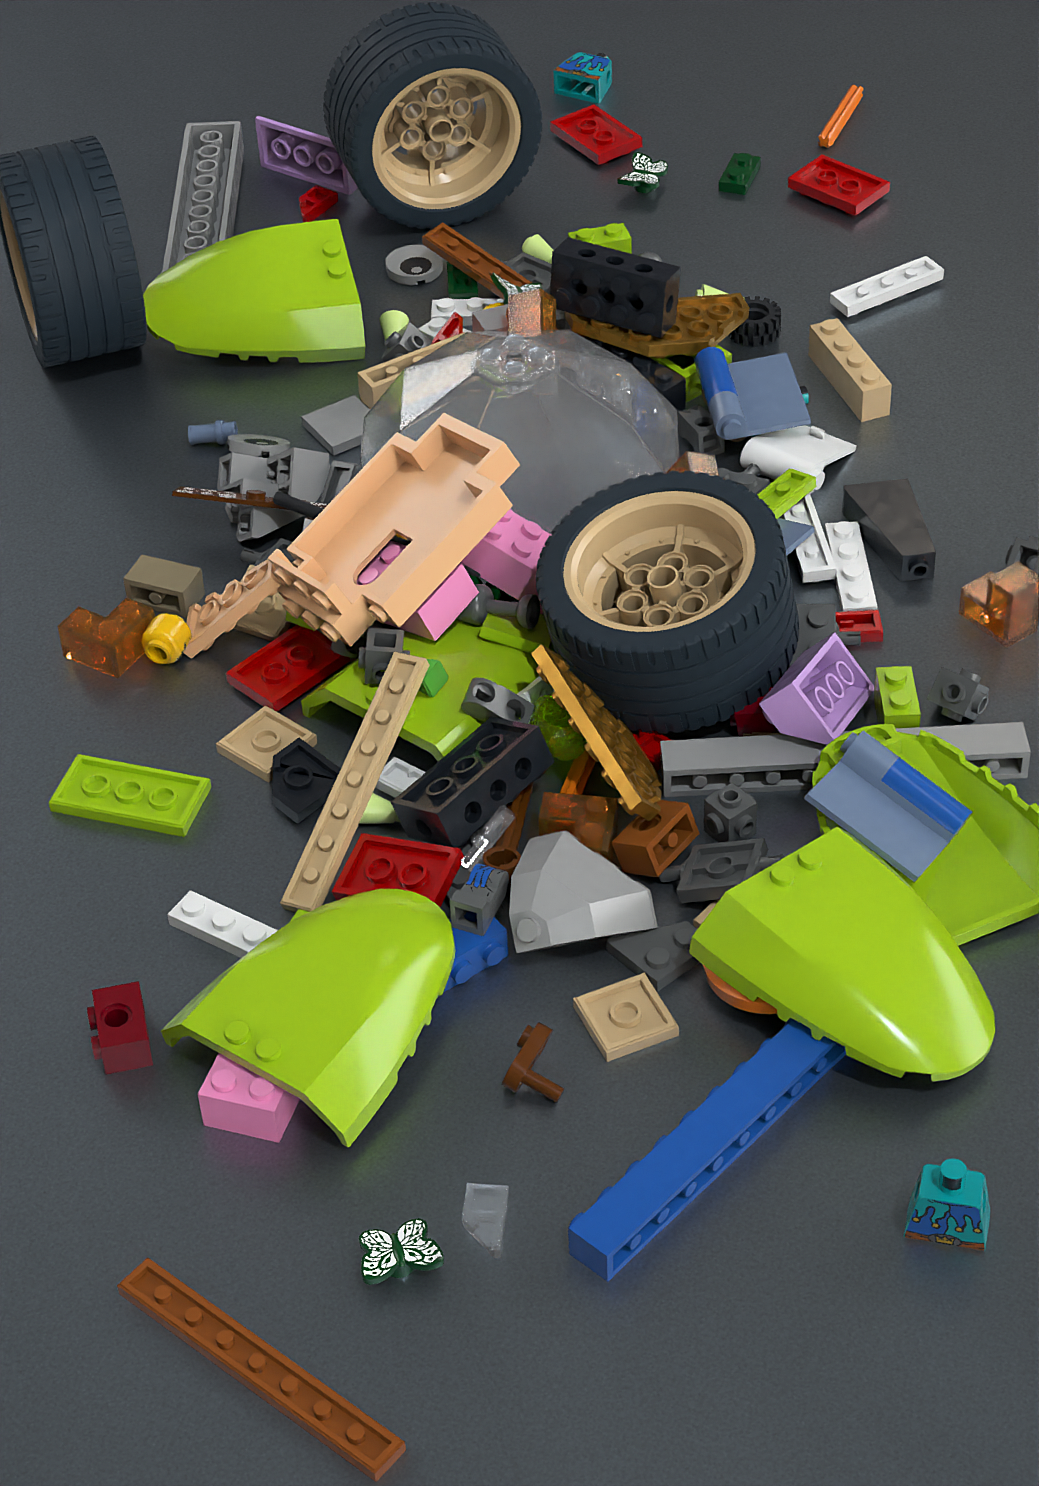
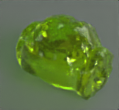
[529,693,588,761]

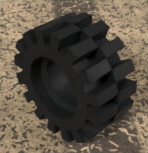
[728,296,781,347]

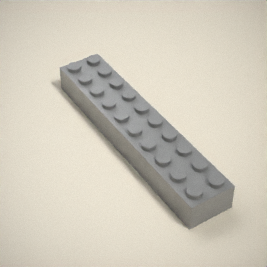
[162,121,244,273]

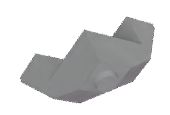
[217,447,331,543]
[509,831,658,953]

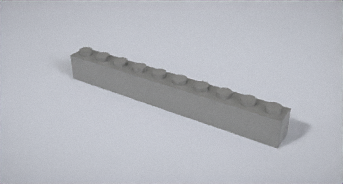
[660,722,1031,797]

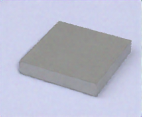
[301,395,387,456]

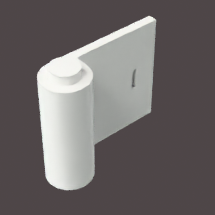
[740,425,857,494]

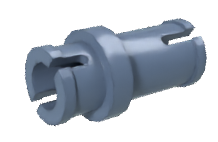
[188,420,238,445]

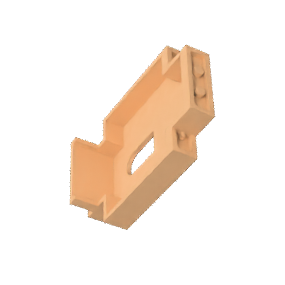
[268,413,520,647]

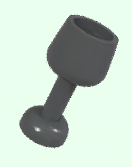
[456,584,540,629]

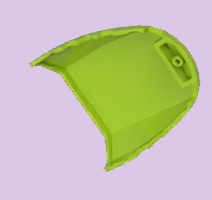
[143,219,366,363]
[301,619,555,761]
[812,724,1039,946]
[689,827,995,1082]
[161,889,456,1148]

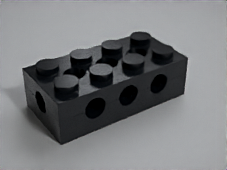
[549,237,681,338]
[391,717,555,848]

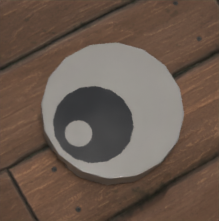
[385,245,443,286]
[227,434,290,457]

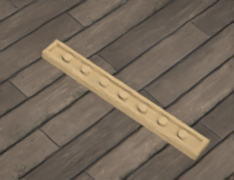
[280,652,430,912]

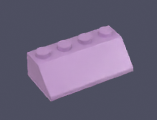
[255,116,358,195]
[759,632,874,745]

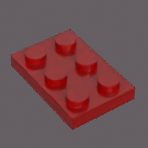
[550,104,643,165]
[788,154,890,216]
[226,625,350,712]
[331,833,464,907]

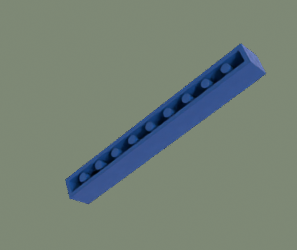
[568,1017,846,1282]

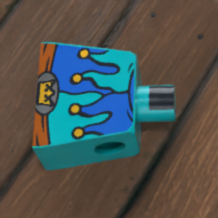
[553,52,612,104]
[904,1158,991,1251]

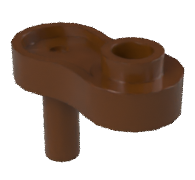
[501,1022,564,1103]

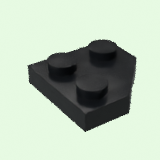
[272,737,341,824]

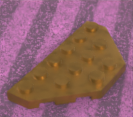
[565,293,749,358]
[531,644,662,821]

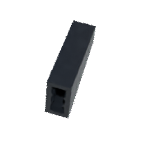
[842,478,936,582]

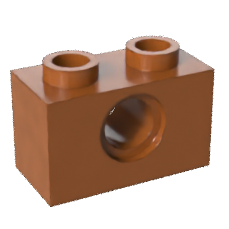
[611,800,700,877]

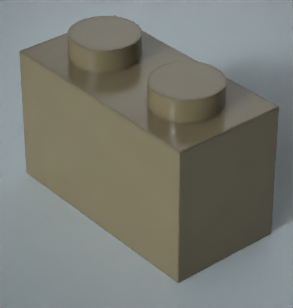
[123,554,205,618]

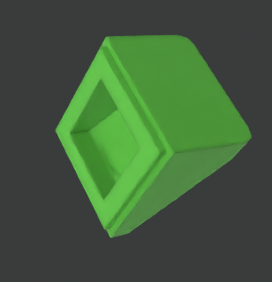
[419,659,449,697]

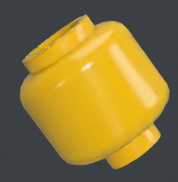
[141,613,192,664]

